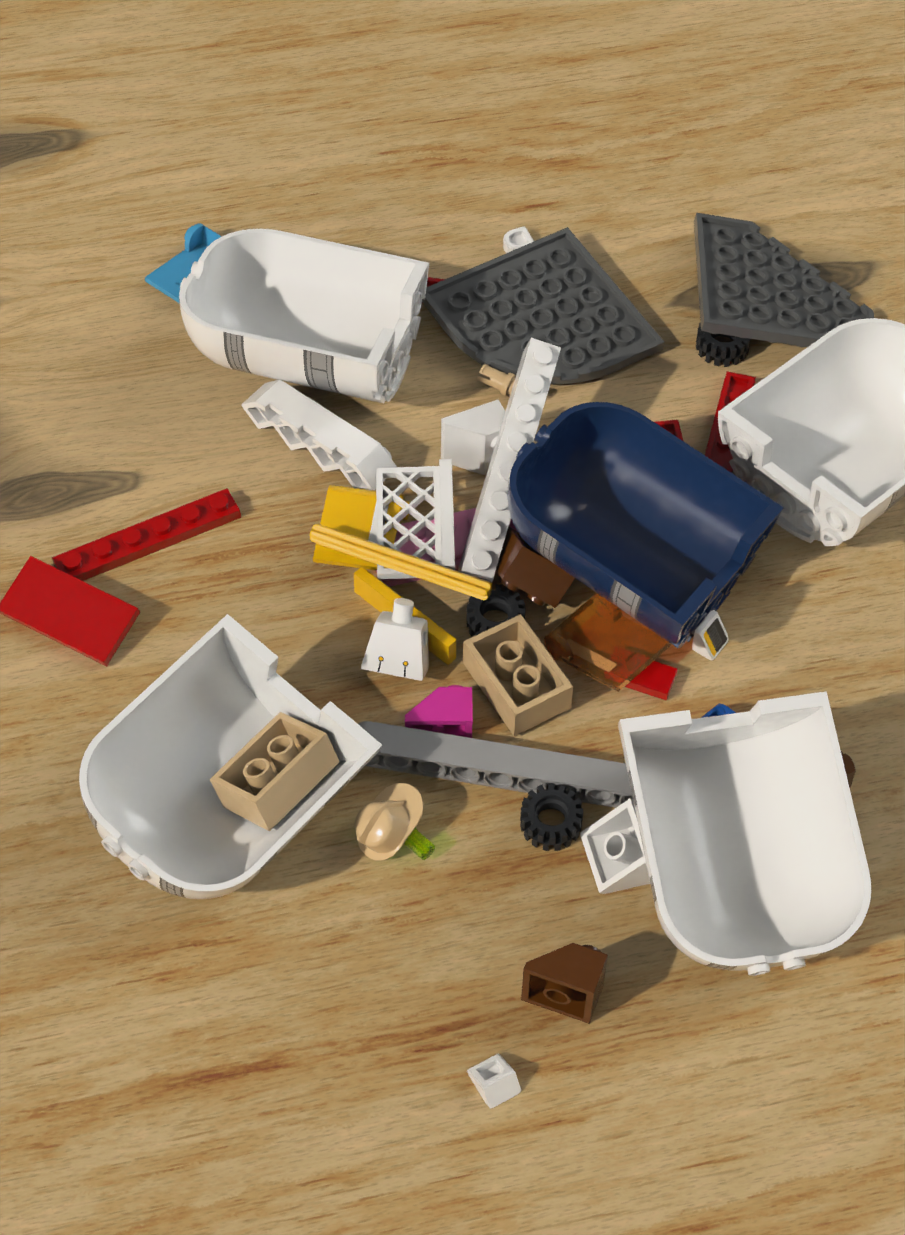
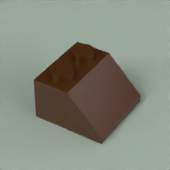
[496,526,575,608]
[521,943,608,1024]

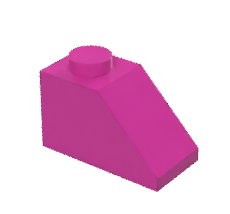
[405,685,473,738]

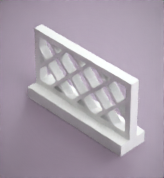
[376,459,455,579]

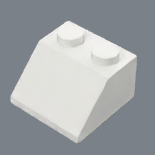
[441,400,505,475]
[580,798,650,894]

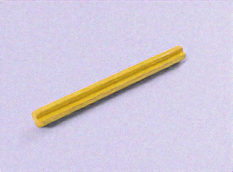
[309,524,492,600]

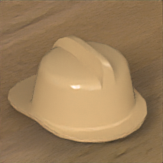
[355,783,424,861]

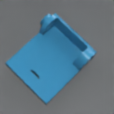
[145,223,222,303]

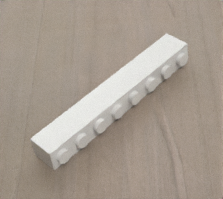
[458,337,561,583]

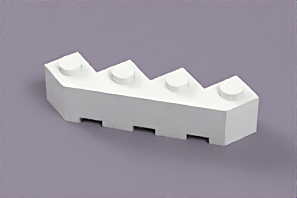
[241,379,397,490]

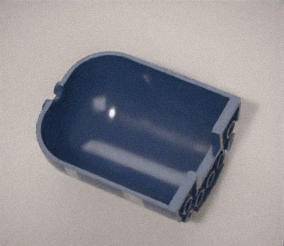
[507,402,784,648]

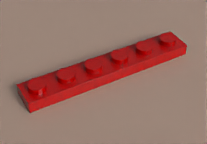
[52,488,241,581]

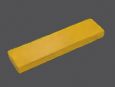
[353,567,456,665]

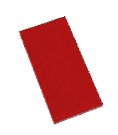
[0,556,141,667]

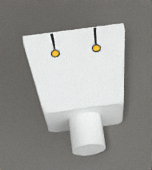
[361,598,429,681]

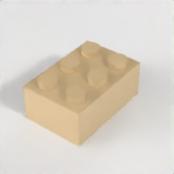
[463,614,573,736]
[210,712,340,831]

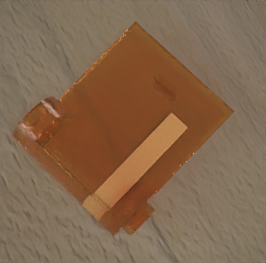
[544,593,672,692]

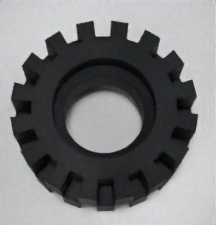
[696,322,751,367]
[466,584,526,637]
[520,783,583,851]

